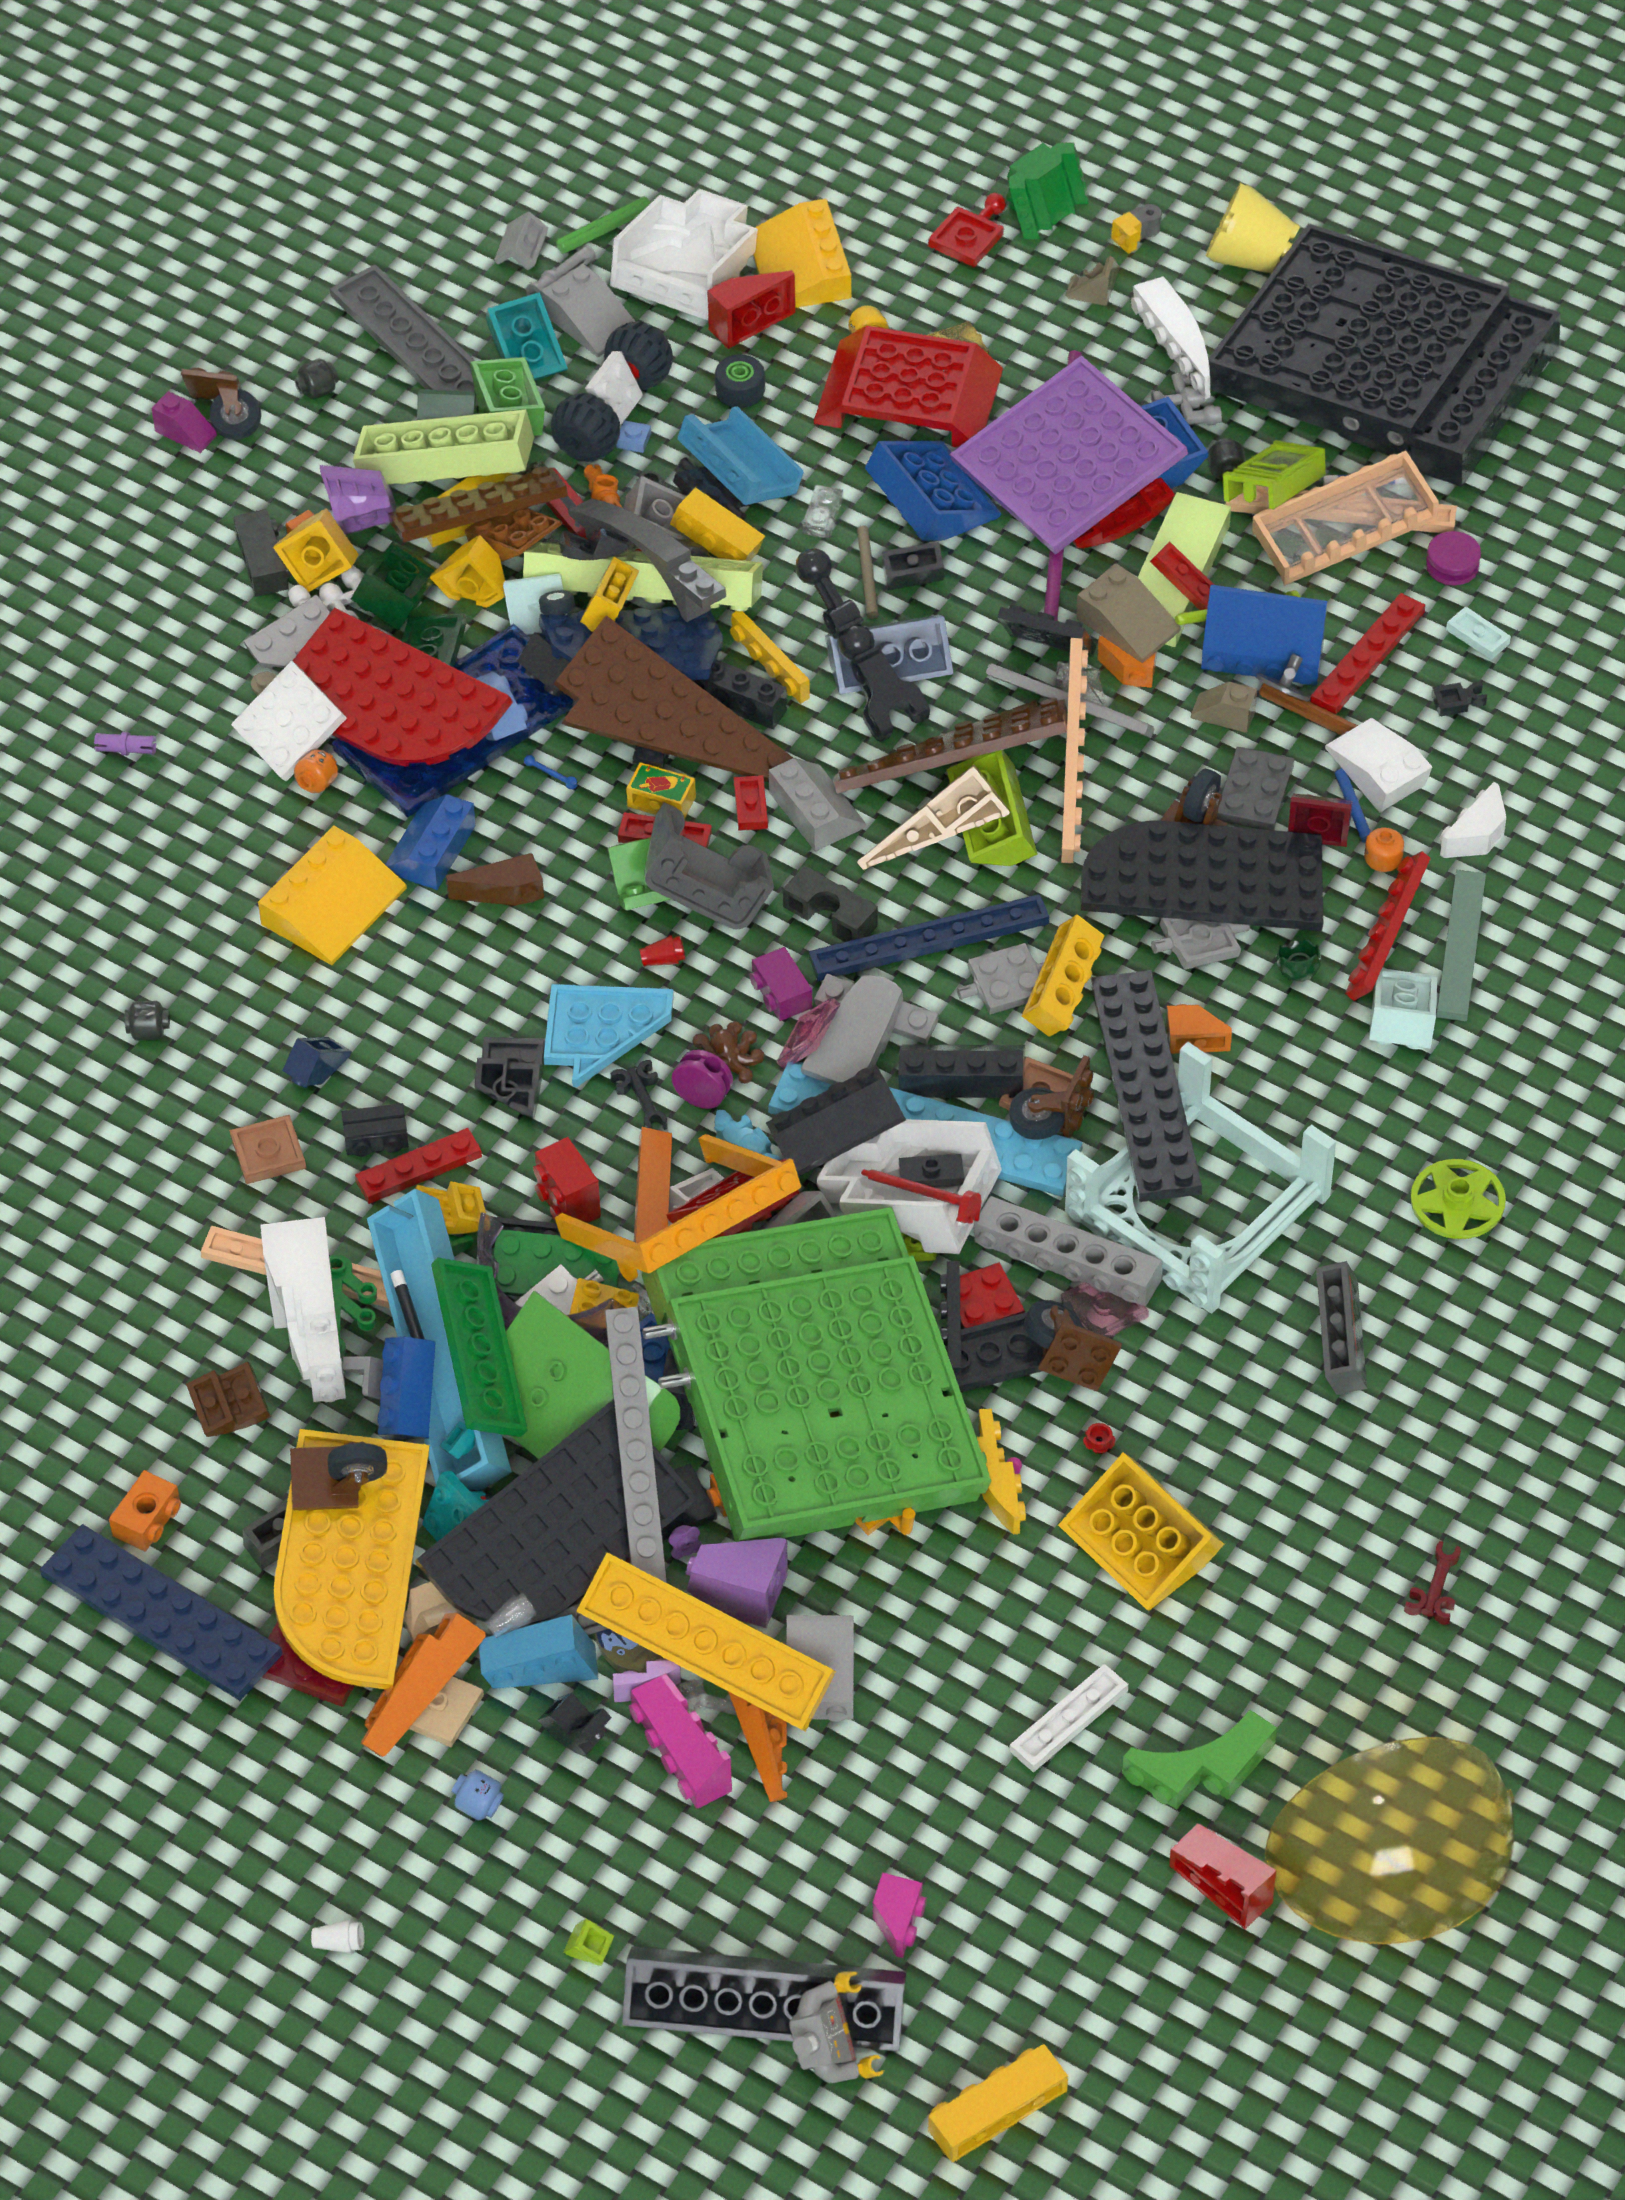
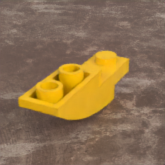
[976,1408,1026,1535]

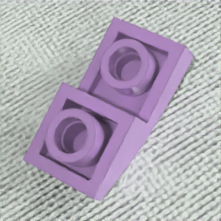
[613,1658,681,1702]

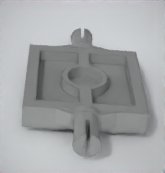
[1151,918,1250,970]
[957,943,1044,1014]

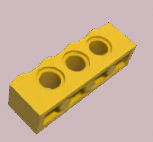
[1022,915,1105,1037]

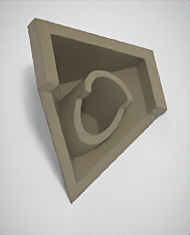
[1065,256,1120,306]

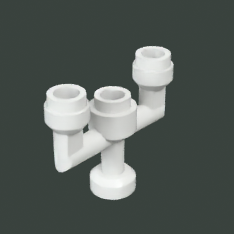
[288,565,363,619]

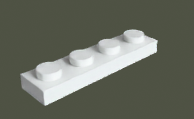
[1010,1664,1128,1773]

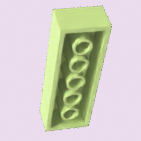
[353,409,534,484]

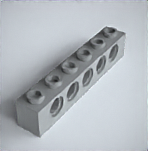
[974,1196,1162,1307]

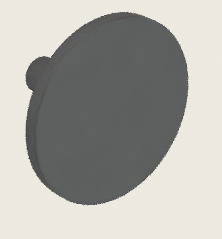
[1256,653,1311,702]

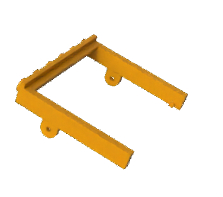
[555,1134,801,1282]

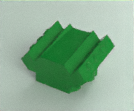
[1006,142,1088,239]

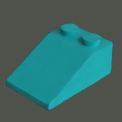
[486,292,568,380]

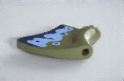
[594,1628,664,1673]

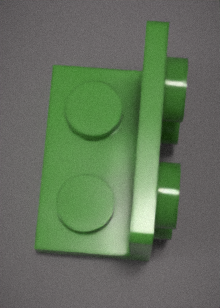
[608,837,671,910]

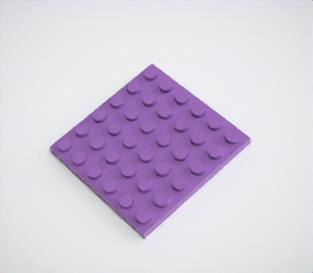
[950,355,1188,554]

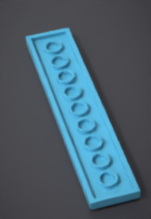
[768,1059,1083,1197]

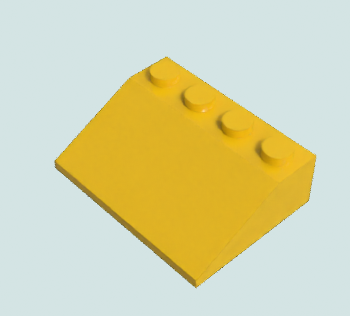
[753,199,851,308]
[258,825,407,965]
[1058,1452,1225,1611]

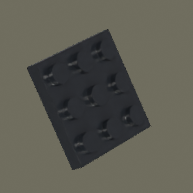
[997,605,1096,657]

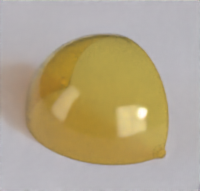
[1264,1737,1515,1944]

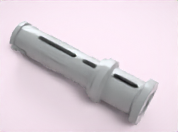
[526,245,596,296]

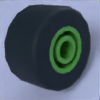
[715,354,766,408]

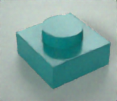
[440,1421,475,1460]

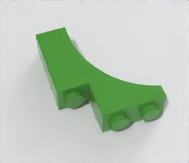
[1122,1710,1277,1810]

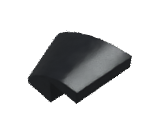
[559,527,639,560]
[474,1037,545,1118]

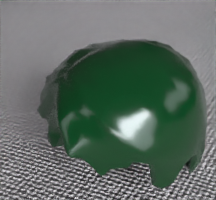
[1276,939,1321,982]

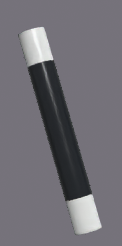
[390,1270,425,1339]

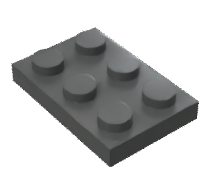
[1217,746,1295,830]

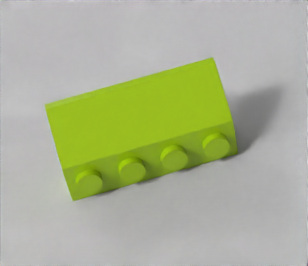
[947,749,1038,866]

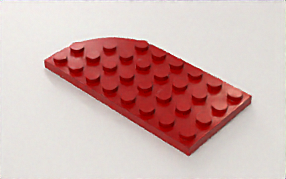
[292,607,513,766]

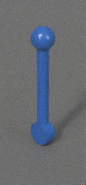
[524,755,577,789]

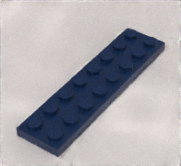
[39,1524,283,1701]

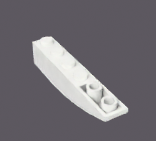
[1131,276,1210,399]

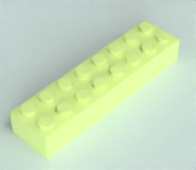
[523,542,763,611]

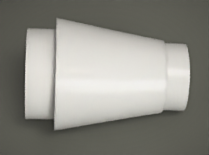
[311,1919,364,1954]

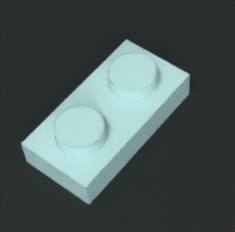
[1446,606,1511,660]

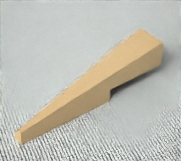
[857,765,1010,870]

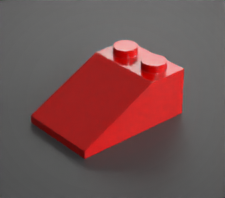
[707,270,795,349]

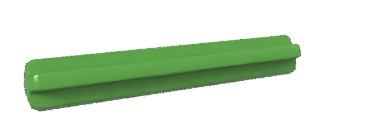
[556,196,651,254]

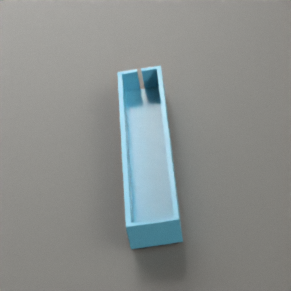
[367,1189,512,1491]

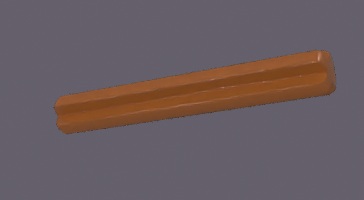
[1259,683,1358,736]

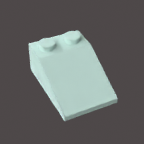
[1369,968,1437,1049]

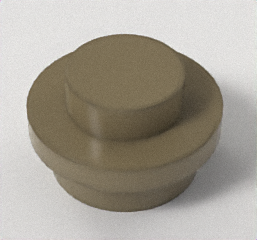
[251,672,277,696]

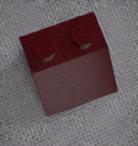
[1288,793,1353,847]

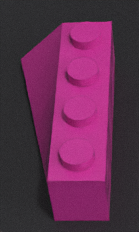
[629,1673,732,1809]

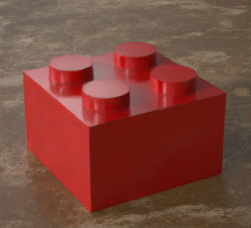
[533,1137,601,1223]

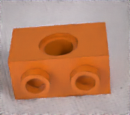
[109,1470,181,1552]

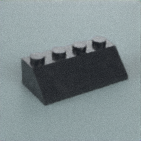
[898,1044,1025,1098]
[766,1065,906,1177]

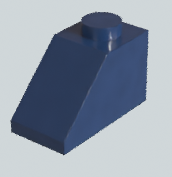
[282,1037,352,1088]

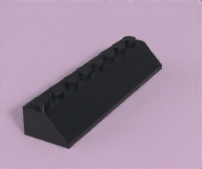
[622,1946,907,2051]

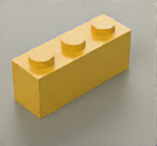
[670,487,765,561]
[580,557,639,632]

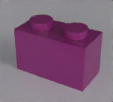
[749,947,812,1021]

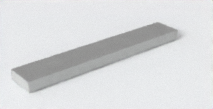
[986,663,1155,738]

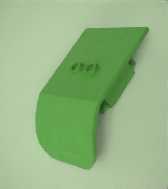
[506,1291,680,1459]

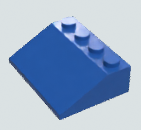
[865,441,1001,541]
[1201,585,1328,685]

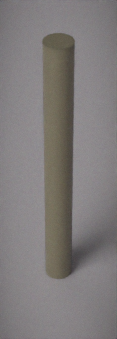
[857,526,878,619]

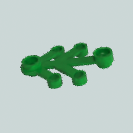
[329,1255,377,1361]

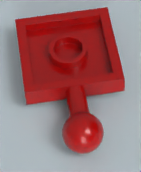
[928,193,1006,268]

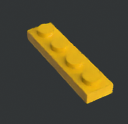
[730,611,810,704]

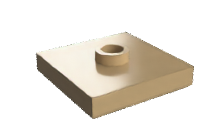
[409,1677,484,1748]

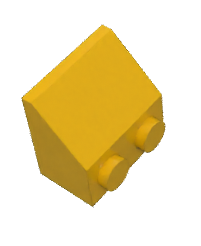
[273,508,359,592]

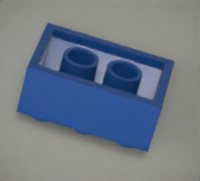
[1140,396,1209,489]
[385,794,476,890]
[378,1336,436,1441]

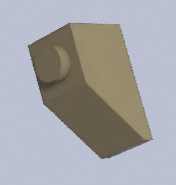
[1191,681,1257,733]

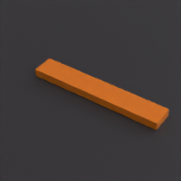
[634,1127,672,1243]

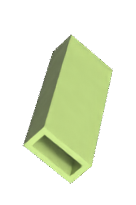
[1138,492,1231,647]

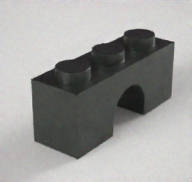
[783,865,878,942]

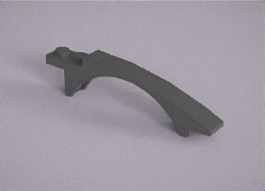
[568,499,726,622]

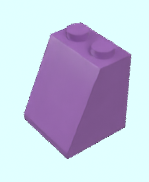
[686,1538,788,1628]

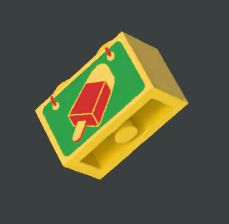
[626,762,696,819]

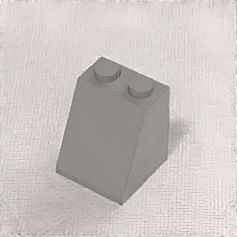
[786,1615,854,1722]

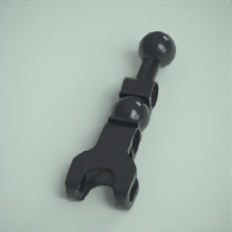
[795,548,930,742]

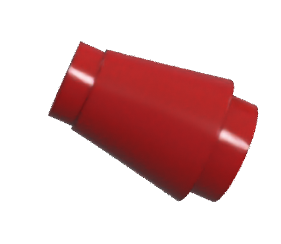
[639,935,686,966]

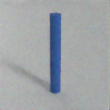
[1335,769,1371,843]

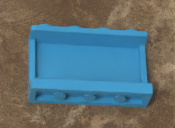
[677,406,804,505]

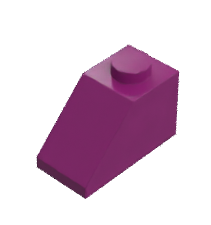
[151,391,217,453]

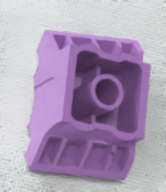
[320,465,397,534]

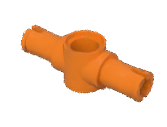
[584,464,623,508]

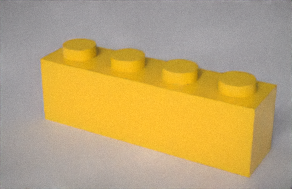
[928,2044,1068,2163]

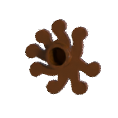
[692,1021,764,1084]

